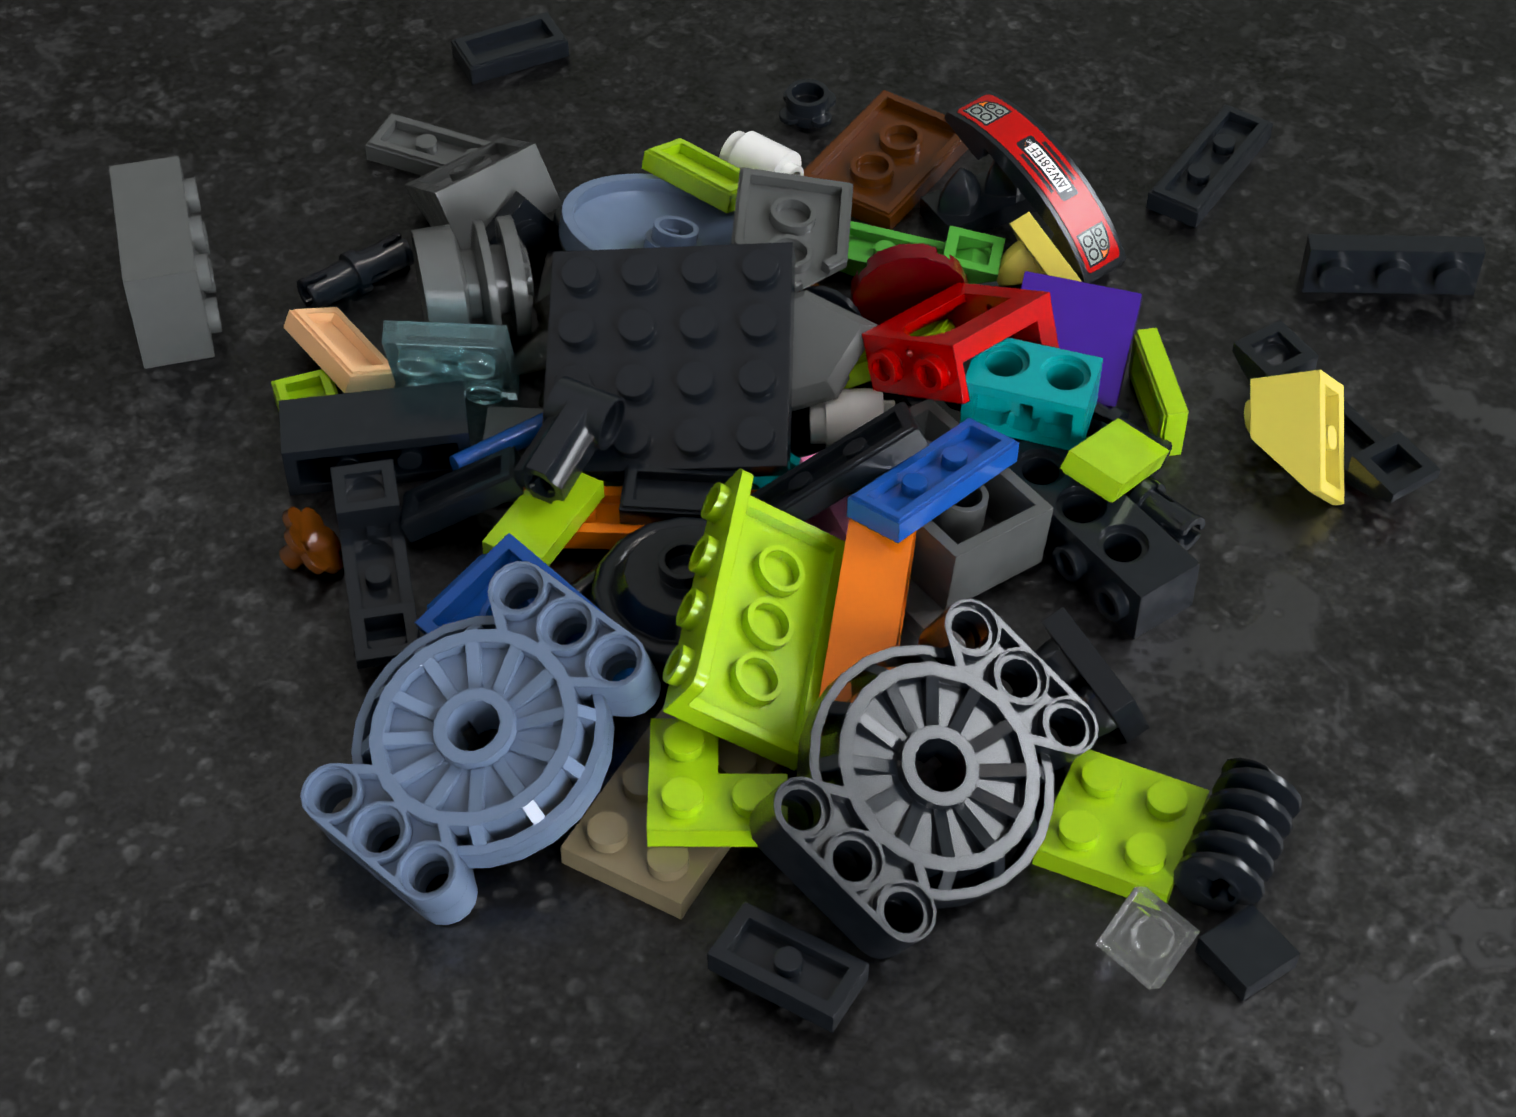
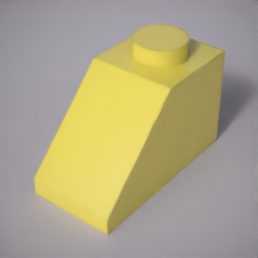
[1244,370,1344,505]

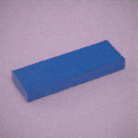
[847,418,1019,543]

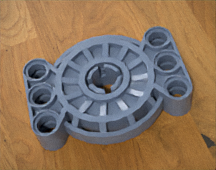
[300,561,661,925]

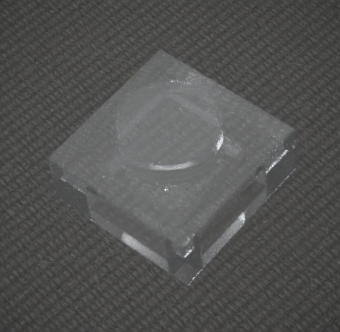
[1096,887,1200,989]

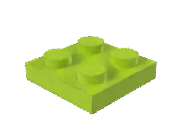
[1032,749,1210,911]

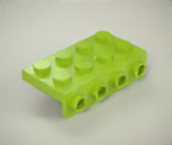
[663,468,845,771]

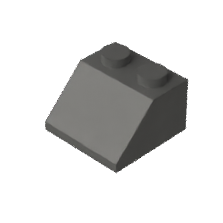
[405,137,562,249]

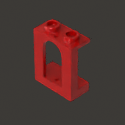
[862,282,1059,404]

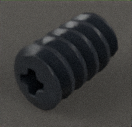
[1173,758,1302,911]

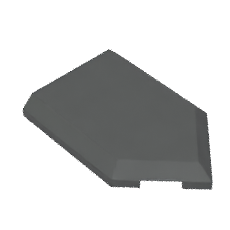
[731,167,853,293]
[792,290,878,411]

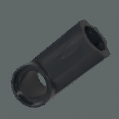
[514,376,626,504]

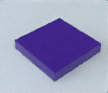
[1021,271,1142,409]

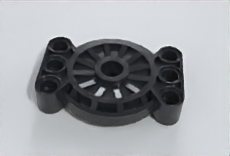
[749,599,1098,959]

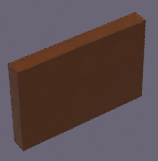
[804,90,968,230]

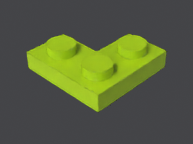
[647,718,788,847]

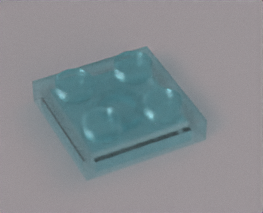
[381,320,520,405]

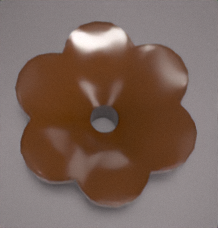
[279,507,343,574]

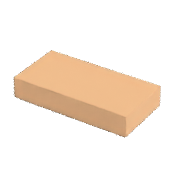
[284,307,399,393]

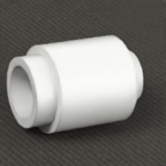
[719,131,804,176]
[809,388,895,448]

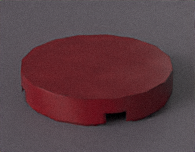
[851,243,968,325]

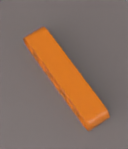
[819,518,917,702]

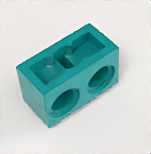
[960,338,1103,450]

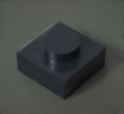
[485,191,559,269]

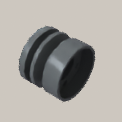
[411,215,535,353]

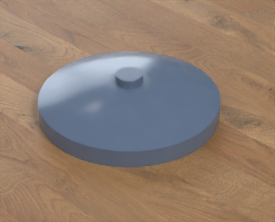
[559,173,735,251]

